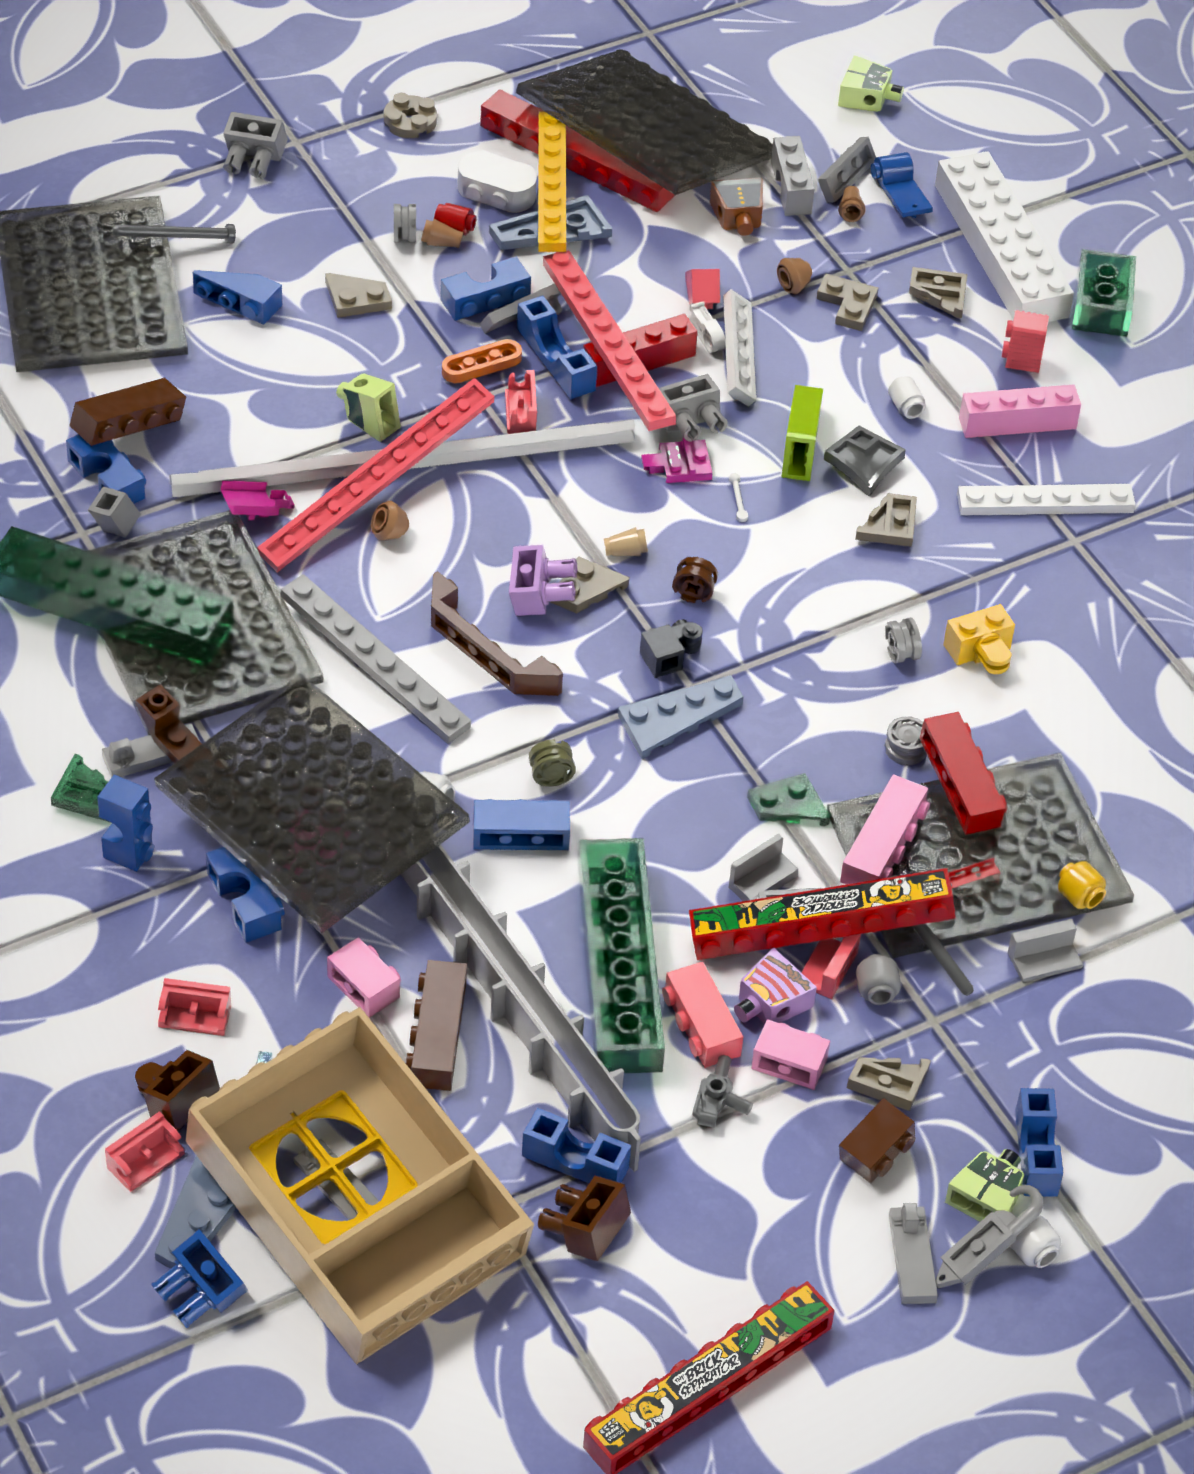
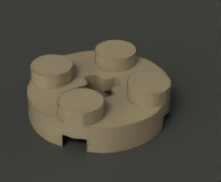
[384,92,437,138]

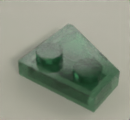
[747,773,830,826]

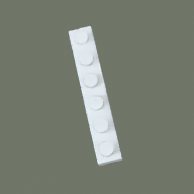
[957,484,1135,515]

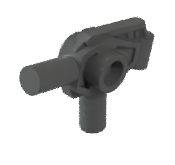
[692,1055,753,1128]

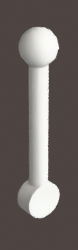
[729,473,748,523]

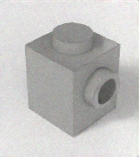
[88,487,141,538]

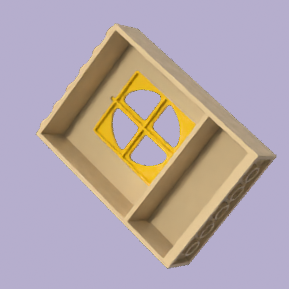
[186,1007,534,1365]

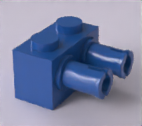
[151,1229,248,1328]

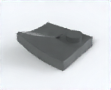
[824,425,906,496]

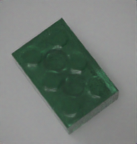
[1072,249,1137,337]

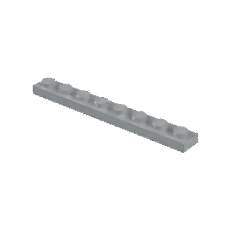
[280,574,471,744]

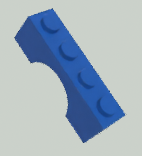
[517,295,597,400]

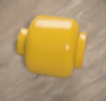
[1058,861,1106,909]

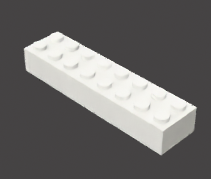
[935,151,1074,322]

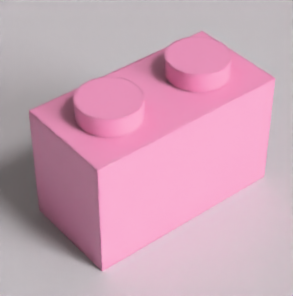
[327,937,401,1018]
[751,1019,830,1090]

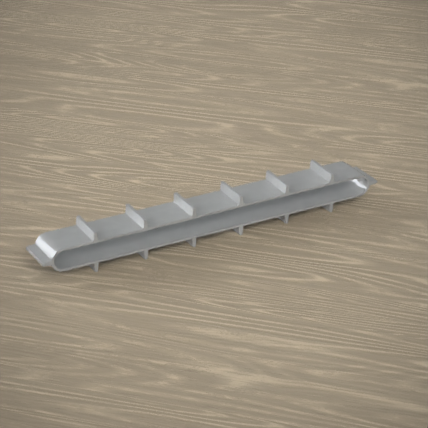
[368,774,641,1172]

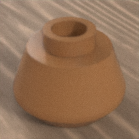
[777,258,812,294]
[371,501,409,540]

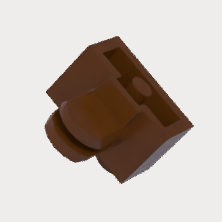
[135,1050,220,1131]

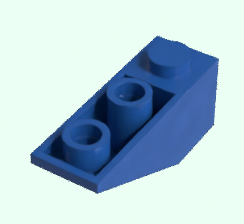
[192,270,283,325]

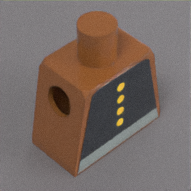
[709,178,763,236]

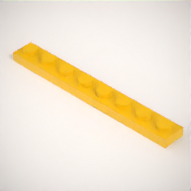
[538,110,566,252]

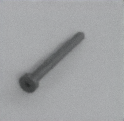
[112,224,236,243]
[889,875,974,996]

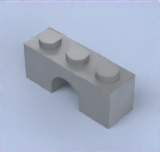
[771,136,815,216]

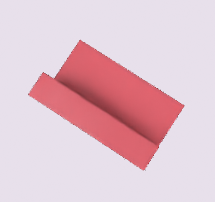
[801,934,861,999]

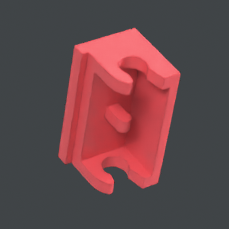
[505,370,537,434]
[158,978,231,1036]
[105,1111,185,1192]

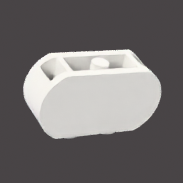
[457,150,537,213]

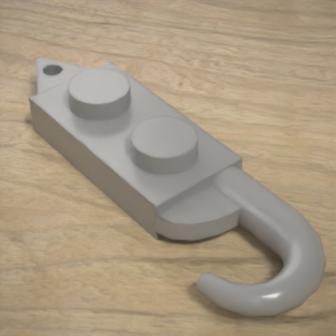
[935,1185,1044,1288]

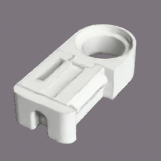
[689,301,726,353]

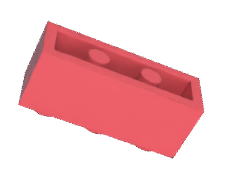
[662,962,743,1068]

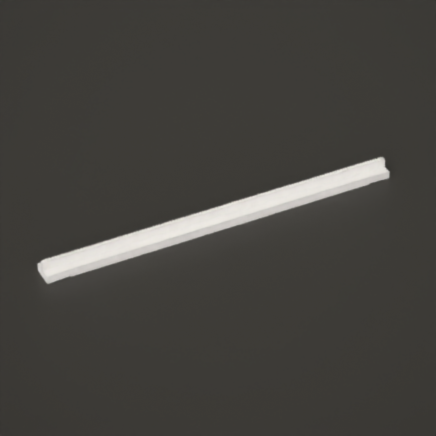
[169,419,635,497]

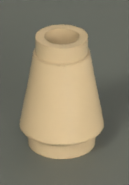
[604,527,648,556]

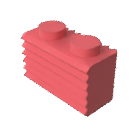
[1001,310,1049,373]

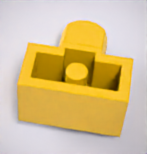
[943,604,1015,674]

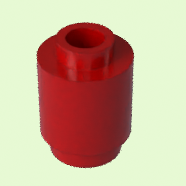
[434,203,477,236]

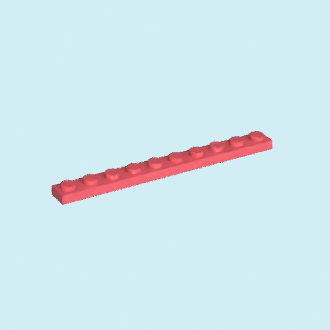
[543,250,676,431]
[257,378,495,573]

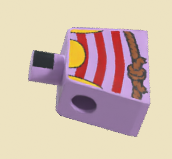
[734,948,817,1024]

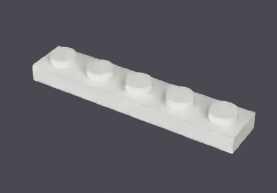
[723,289,756,407]

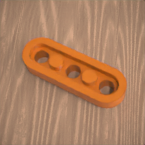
[442,339,522,383]

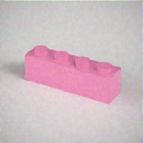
[959,384,1081,438]
[840,774,930,885]

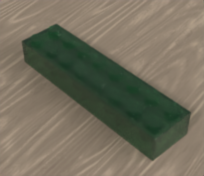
[0,526,234,666]
[578,838,665,1073]

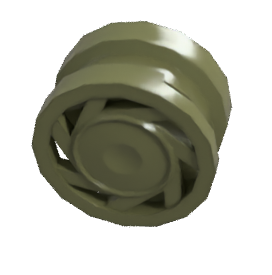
[528,739,576,787]

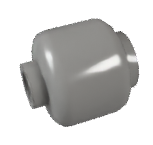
[856,954,901,1005]

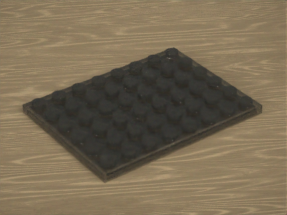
[516,49,773,195]
[0,195,188,372]
[65,510,323,735]
[154,673,470,934]
[826,752,1134,958]

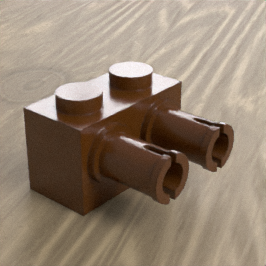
[538,1175,631,1261]

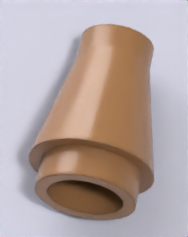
[838,186,866,222]
[421,219,463,248]

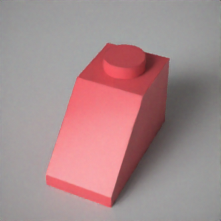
[685,269,720,309]

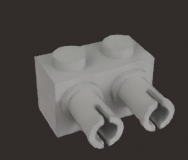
[223,112,288,179]
[659,374,728,441]

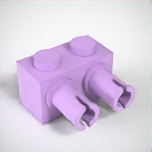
[509,545,577,616]

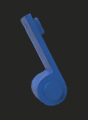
[871,152,933,218]

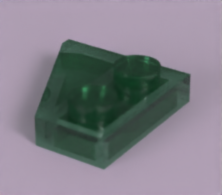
[51,754,111,823]

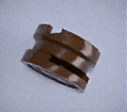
[672,557,718,603]

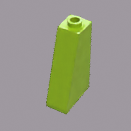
[781,385,824,481]

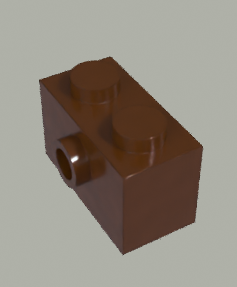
[839,1098,916,1184]

